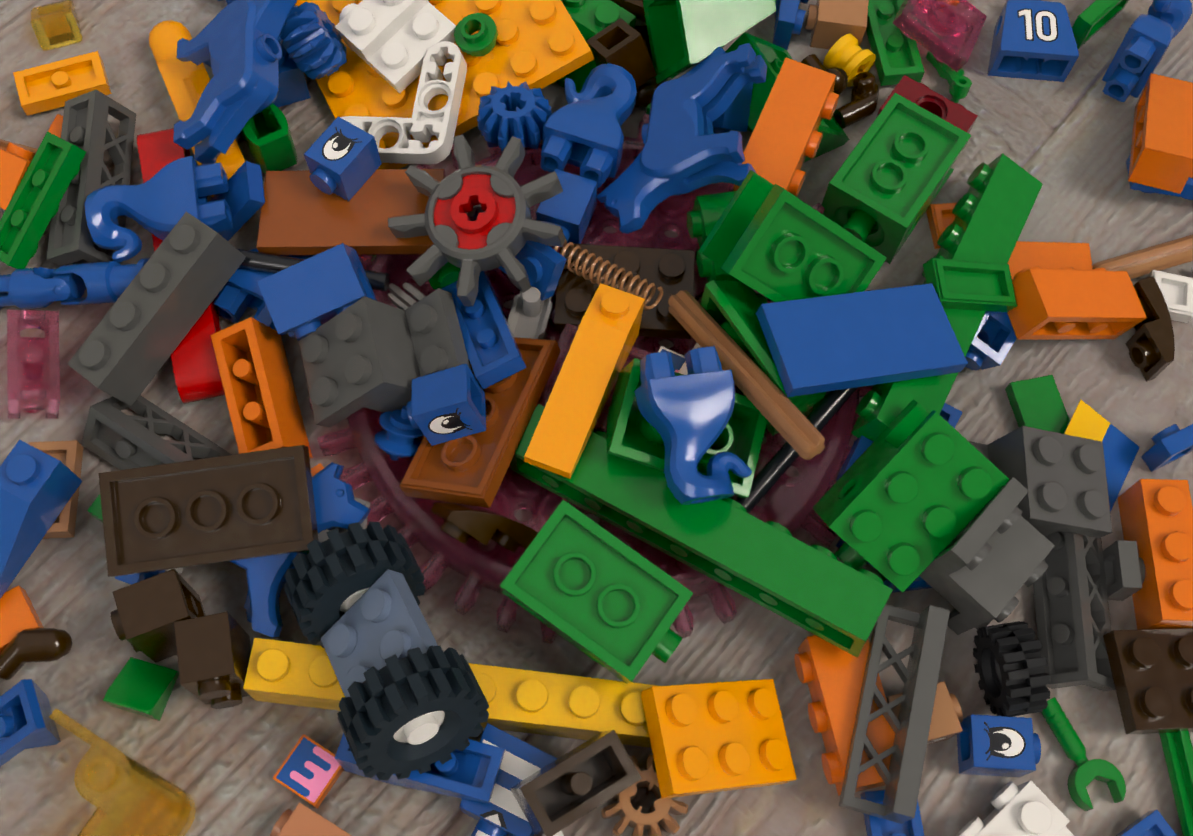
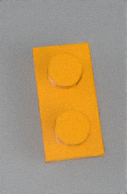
[13,51,112,116]

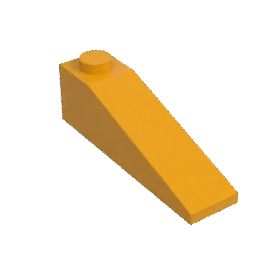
[524,283,645,479]

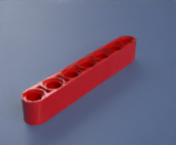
[136,128,225,404]

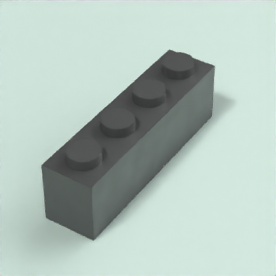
[67,211,246,406]

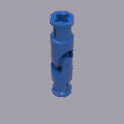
[0,258,149,310]

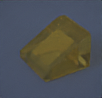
[30,0,82,51]

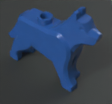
[173,0,297,164]
[597,43,767,234]
[115,462,370,638]

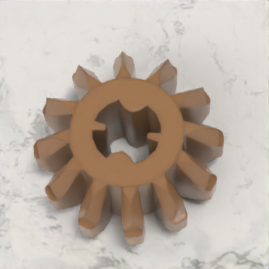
[601,755,688,836]

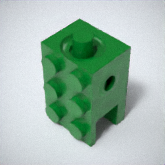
[819,93,971,264]
[698,170,887,302]
[812,400,1010,593]
[500,499,693,683]

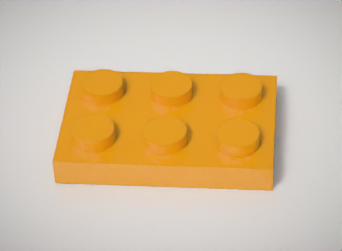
[641,679,797,799]

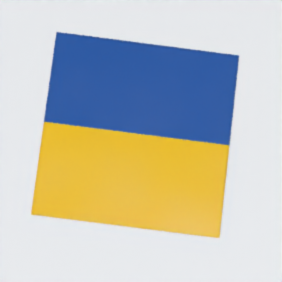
[1064,399,1139,512]

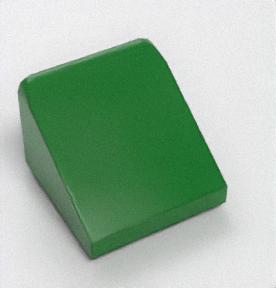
[103,657,179,721]

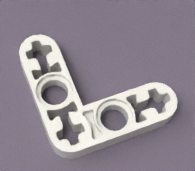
[340,41,467,165]

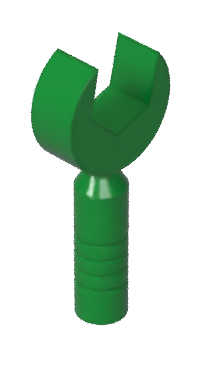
[1041,697,1126,811]

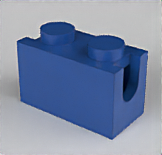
[257,243,377,341]

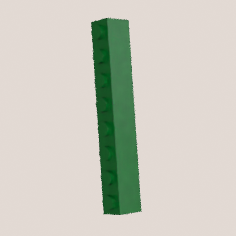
[851,153,1043,442]
[510,404,893,658]

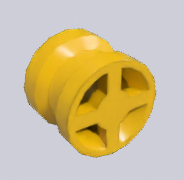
[823,33,876,87]

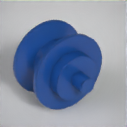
[374,406,424,461]

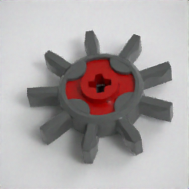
[388,134,566,307]

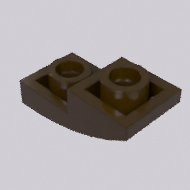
[1125,276,1175,382]
[430,503,539,553]

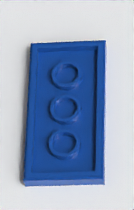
[756,283,968,397]

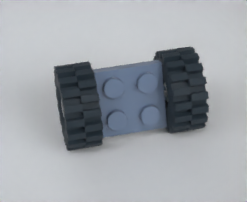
[284,522,489,781]

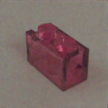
[7,310,60,419]

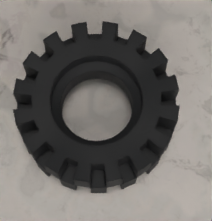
[973,621,1050,717]

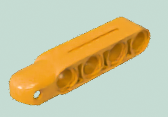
[148,20,245,197]

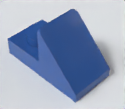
[0,679,61,767]

